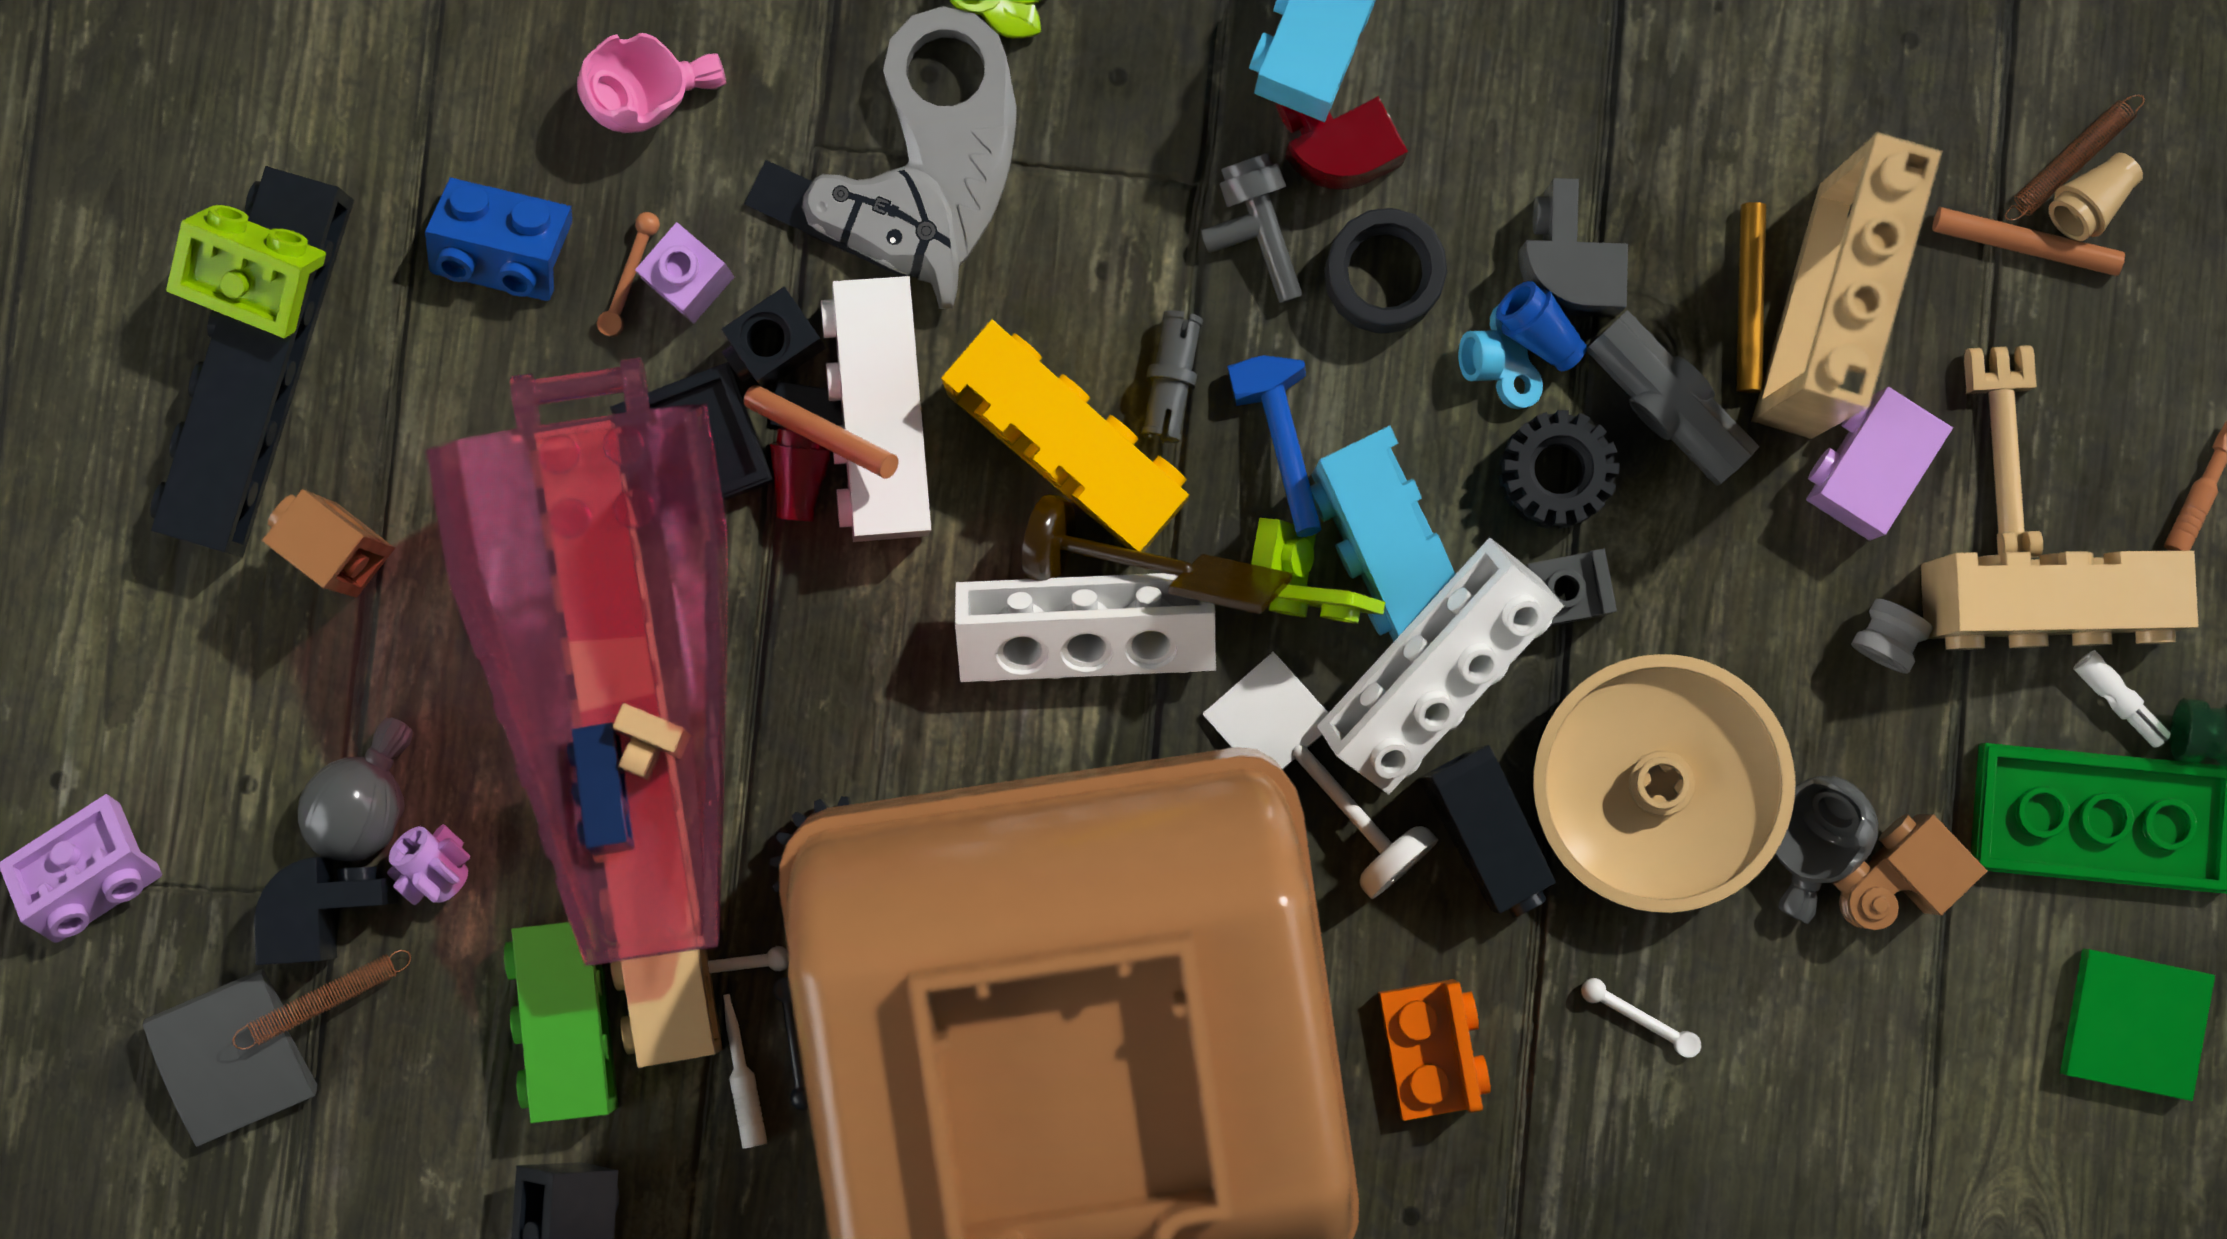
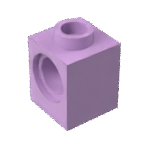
[635,222,734,324]

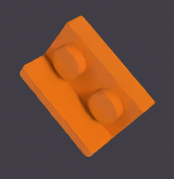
[1378,979,1491,1121]

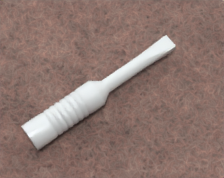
[723,994,768,1149]

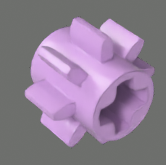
[387,824,470,906]

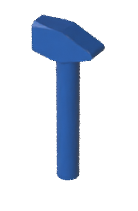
[1227,355,1321,537]

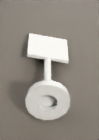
[1202,652,1438,899]

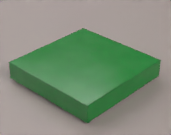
[2060,948,2215,1101]

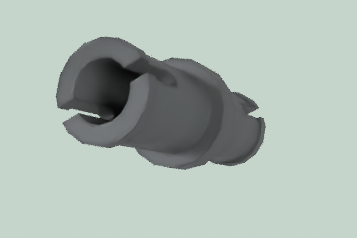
[1140,310,1203,443]

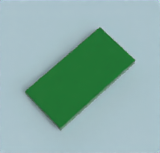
[1970,743,2227,894]

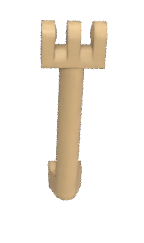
[1964,345,2043,558]

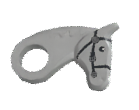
[802,6,1017,309]

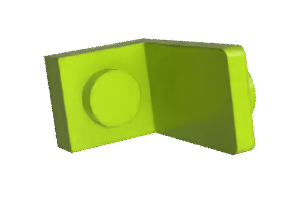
[1251,518,1386,623]

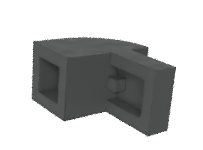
[1518,178,1628,317]

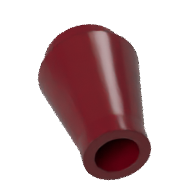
[770,428,832,521]

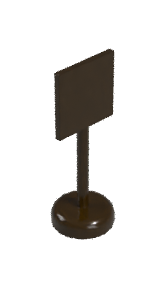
[1022,494,1292,614]

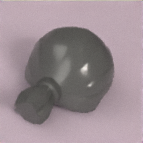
[297,717,413,862]
[1774,776,1879,924]

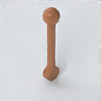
[597,212,660,337]

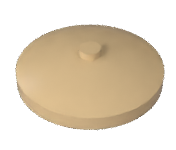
[1533,654,1795,913]

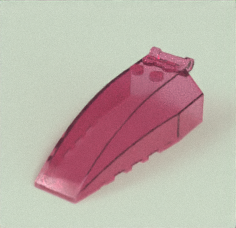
[426,357,728,966]

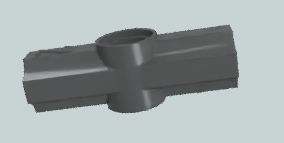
[1586,310,1759,486]

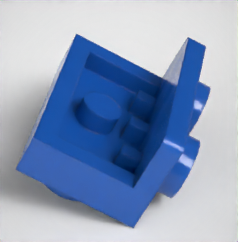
[425,177,572,301]

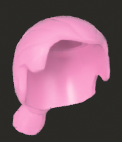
[577,33,726,133]

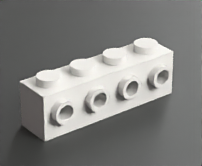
[821,276,931,542]
[1317,537,1564,794]

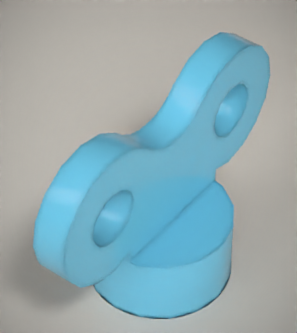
[1458,304,1543,410]

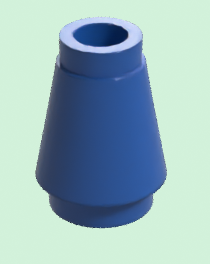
[1496,281,1587,372]

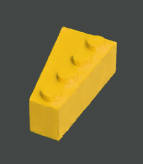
[941,319,1189,552]

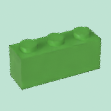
[504,918,619,1123]

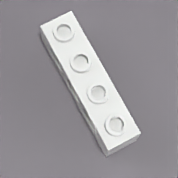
[955,573,1216,682]

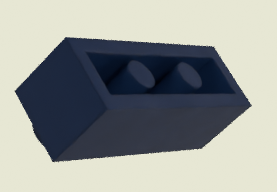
[567,722,635,856]

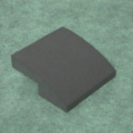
[142,969,318,1147]

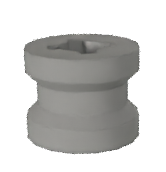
[1851,598,1933,674]

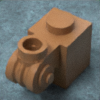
[1833,814,1987,930]

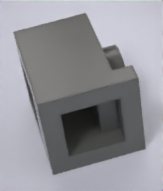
[1525,548,1617,626]

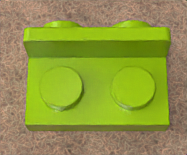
[166,205,326,338]

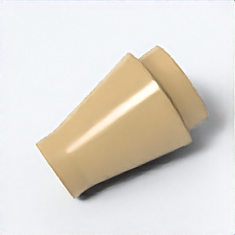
[2049,153,2143,241]

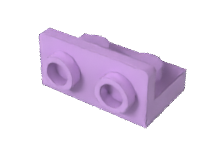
[0,794,162,943]

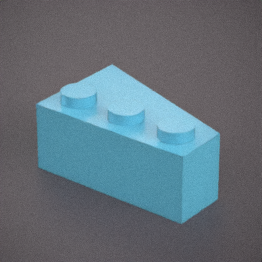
[1310,426,1456,641]

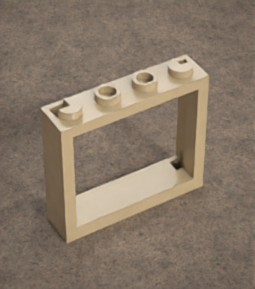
[1751,133,1942,439]

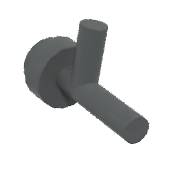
[1201,153,1303,303]

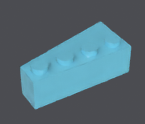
[1249,0,1376,122]

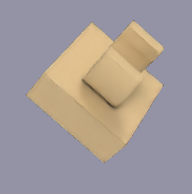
[613,703,691,780]

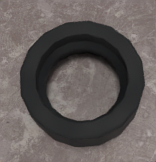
[1324,208,1447,334]

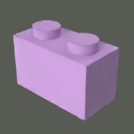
[1806,387,1953,541]

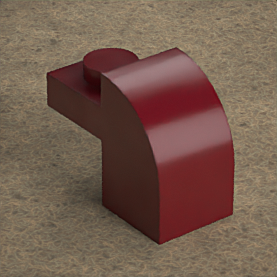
[1275,96,1408,189]

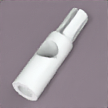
[2073,650,2171,747]

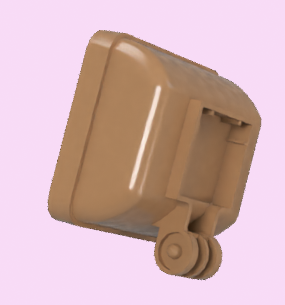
[780,747,1359,1239]

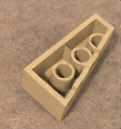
[1921,551,2199,650]

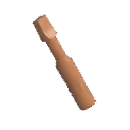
[2164,421,2227,551]

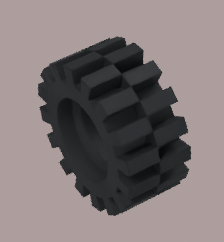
[1498,410,1619,529]

